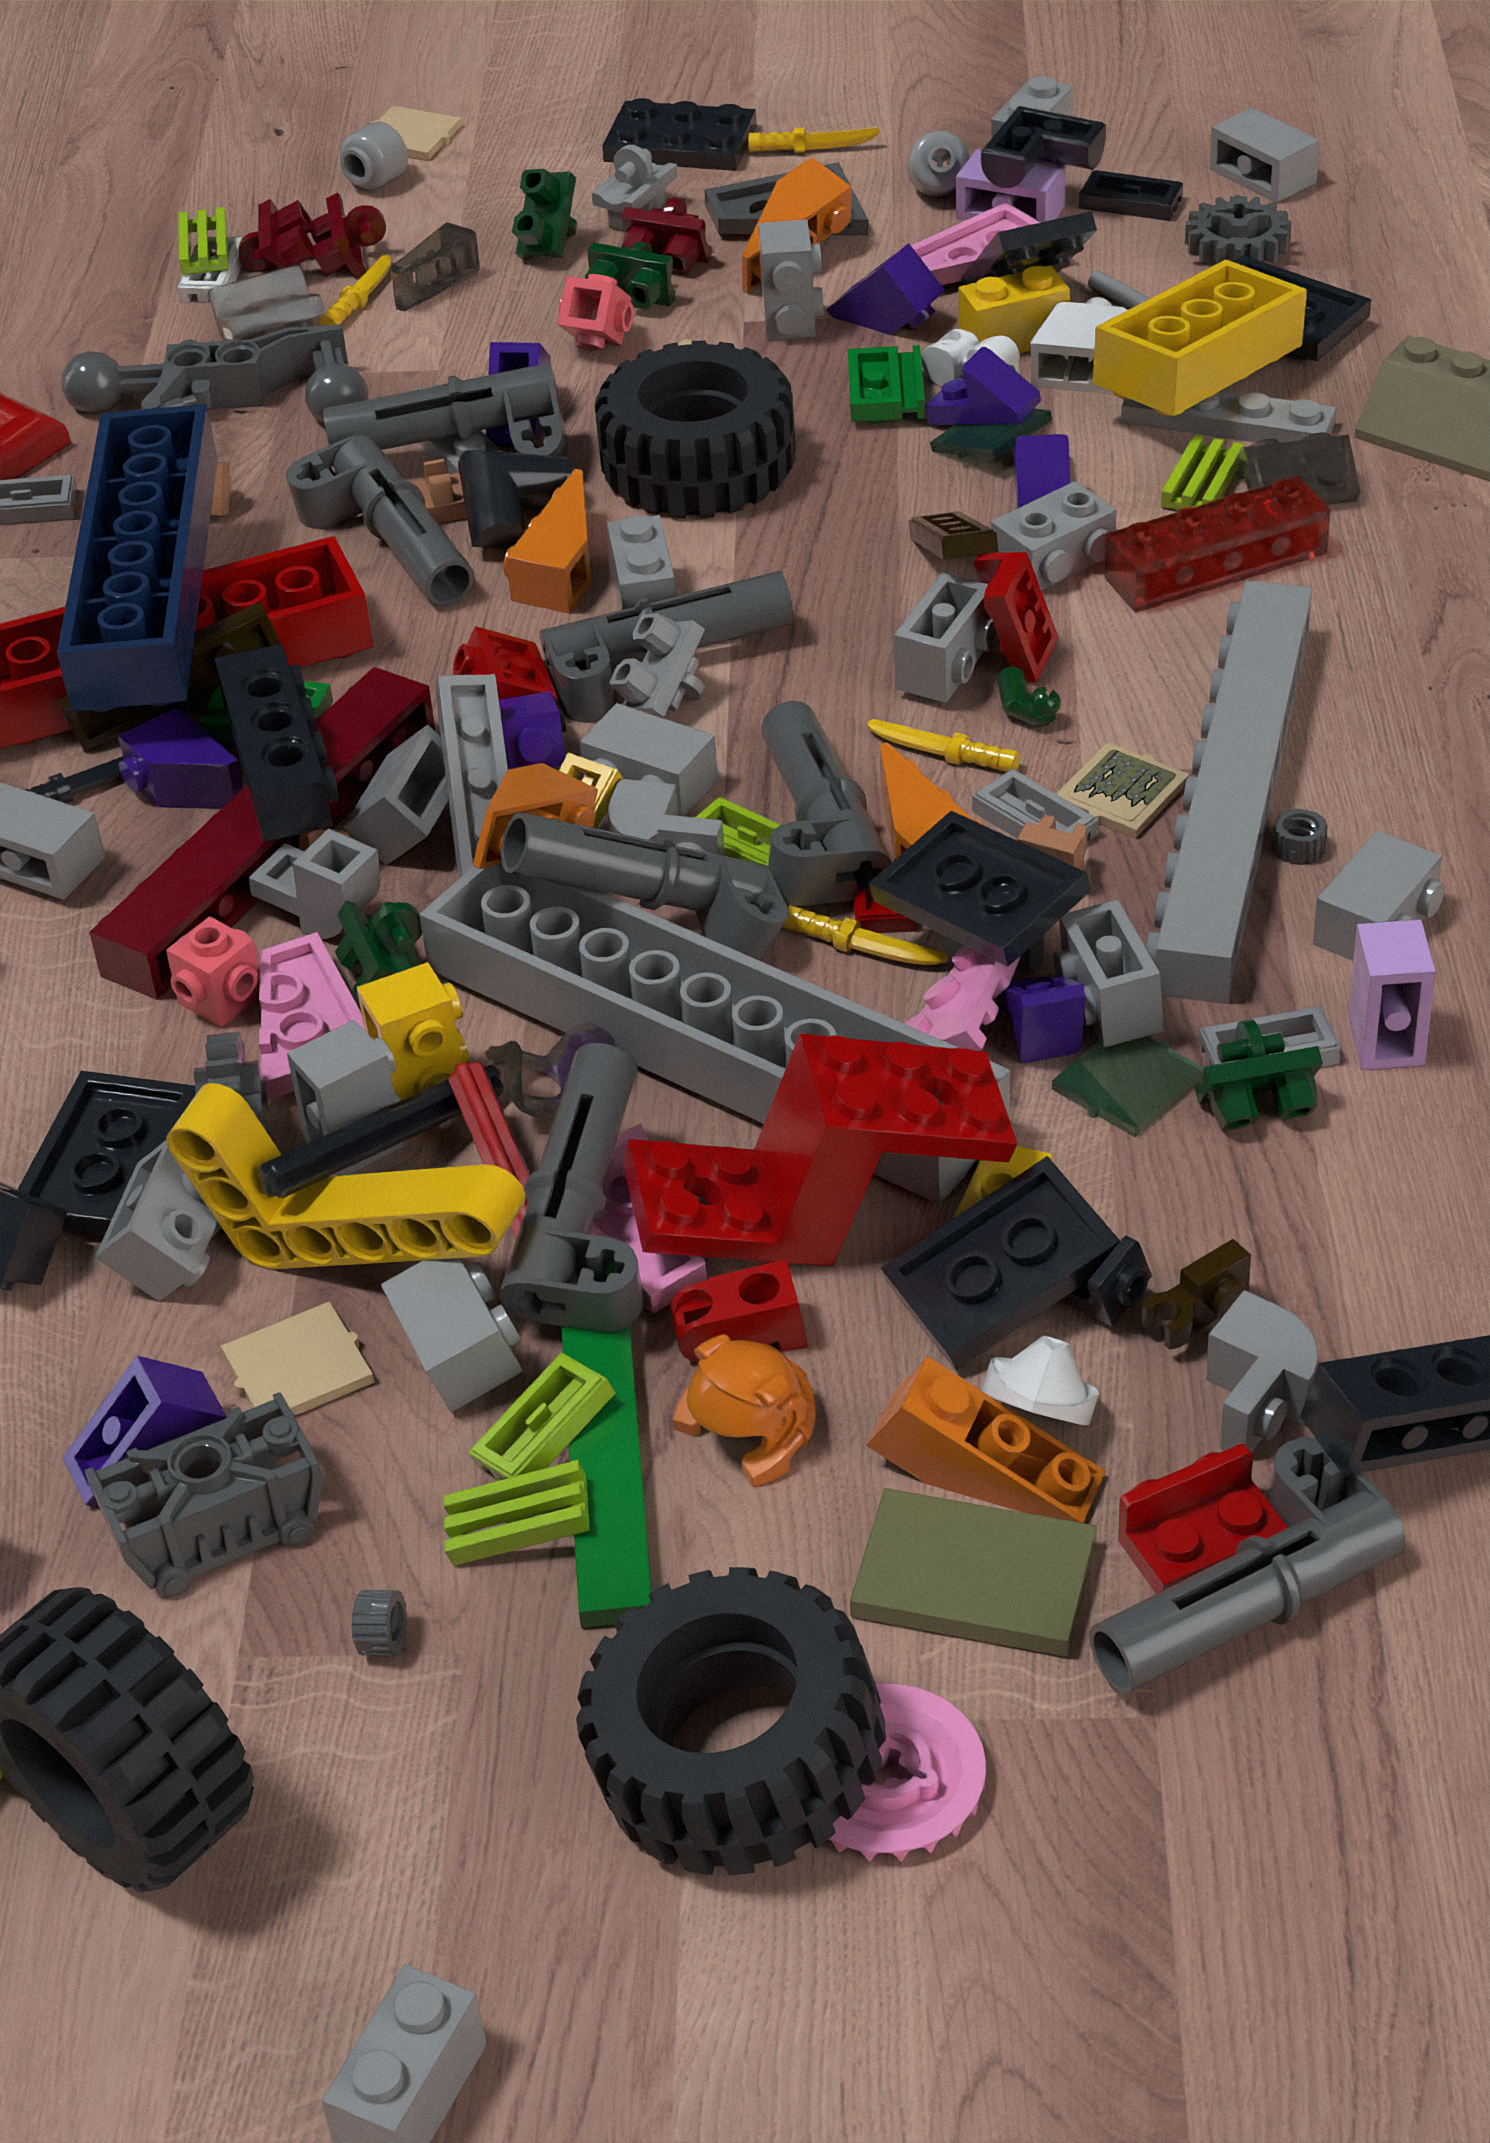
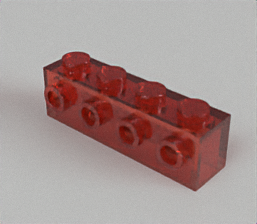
[1105,476,1331,613]

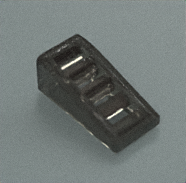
[390,222,480,311]

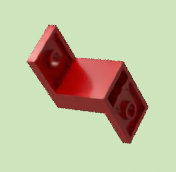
[622,1033,1018,1267]

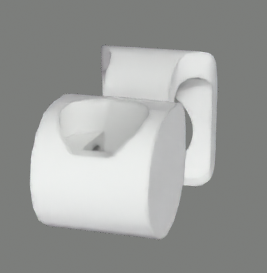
[921,329,1021,387]

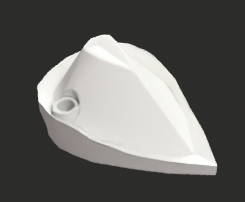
[982,1336,1099,1426]

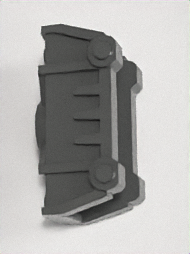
[85,1392,323,1598]

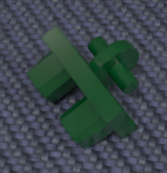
[512,169,577,260]
[585,241,676,310]
[335,901,422,1001]
[1194,1019,1323,1131]

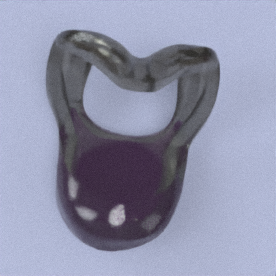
[485,1023,617,1119]

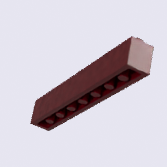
[89,667,436,1000]

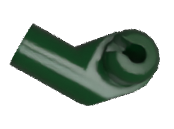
[997,667,1061,727]

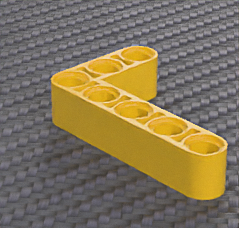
[167,1083,526,1269]

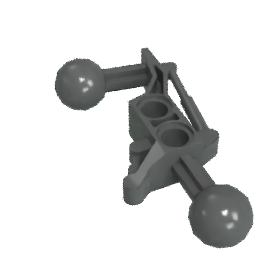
[61,324,369,424]

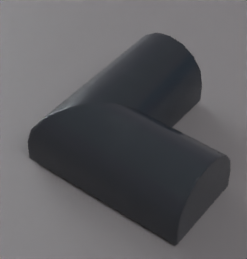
[981,106,1106,188]
[458,450,572,549]

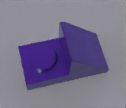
[925,347,1042,425]
[1013,434,1070,509]
[997,973,1085,1063]

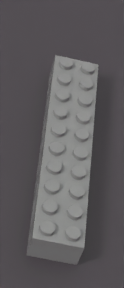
[419,864,1010,1205]

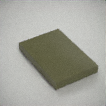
[850,1488,1097,1657]

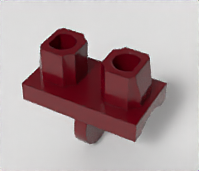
[310,192,386,278]
[620,197,713,275]
[238,199,314,286]

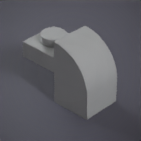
[608,778,725,856]
[249,828,381,939]
[1206,1290,1318,1452]

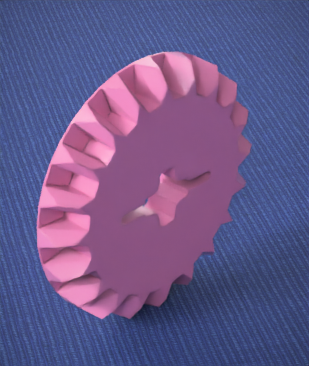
[829,1684,986,1862]

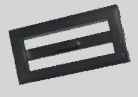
[1079,170,1183,221]

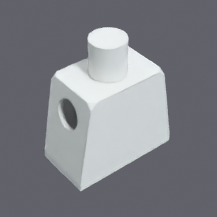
[1031,297,1127,395]

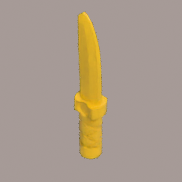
[749,127,880,154]
[319,254,392,326]
[867,719,1021,772]
[783,905,948,965]

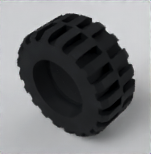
[595,340,796,519]
[576,1567,886,1876]
[0,1587,254,1892]

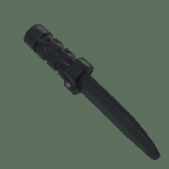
[25,756,123,804]

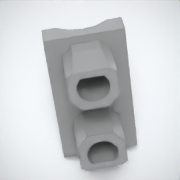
[592,145,678,231]
[609,613,705,717]

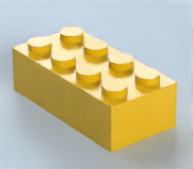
[1093,259,1307,416]

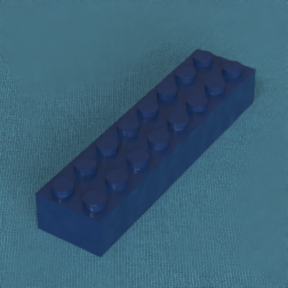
[57,404,218,712]

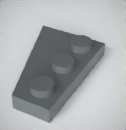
[705,162,868,235]

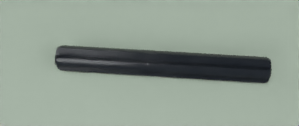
[257,1065,504,1198]

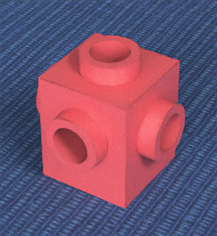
[557,274,634,350]
[166,917,260,1028]

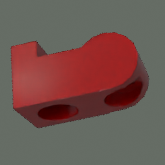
[670,1259,808,1363]

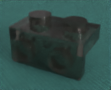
[208,265,326,340]
[1237,432,1361,514]

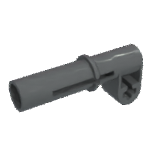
[323,363,568,457]
[286,435,474,606]
[539,571,794,722]
[761,701,892,906]
[501,812,789,962]
[499,1043,643,1332]
[1089,1437,1405,1694]

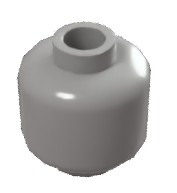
[340,121,408,191]
[906,130,970,197]

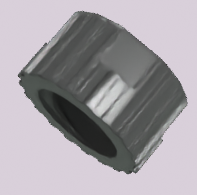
[1272,809,1328,865]
[351,1589,407,1656]

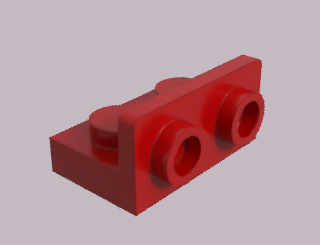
[974,552,1059,682]
[453,626,558,702]
[1118,1443,1289,1594]

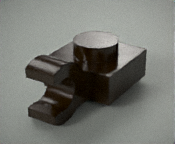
[1141,1239,1251,1350]

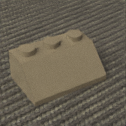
[1354,335,1490,482]

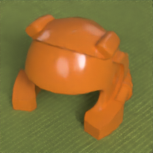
[673,1334,816,1488]

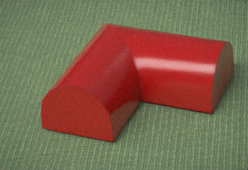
[0,393,71,480]

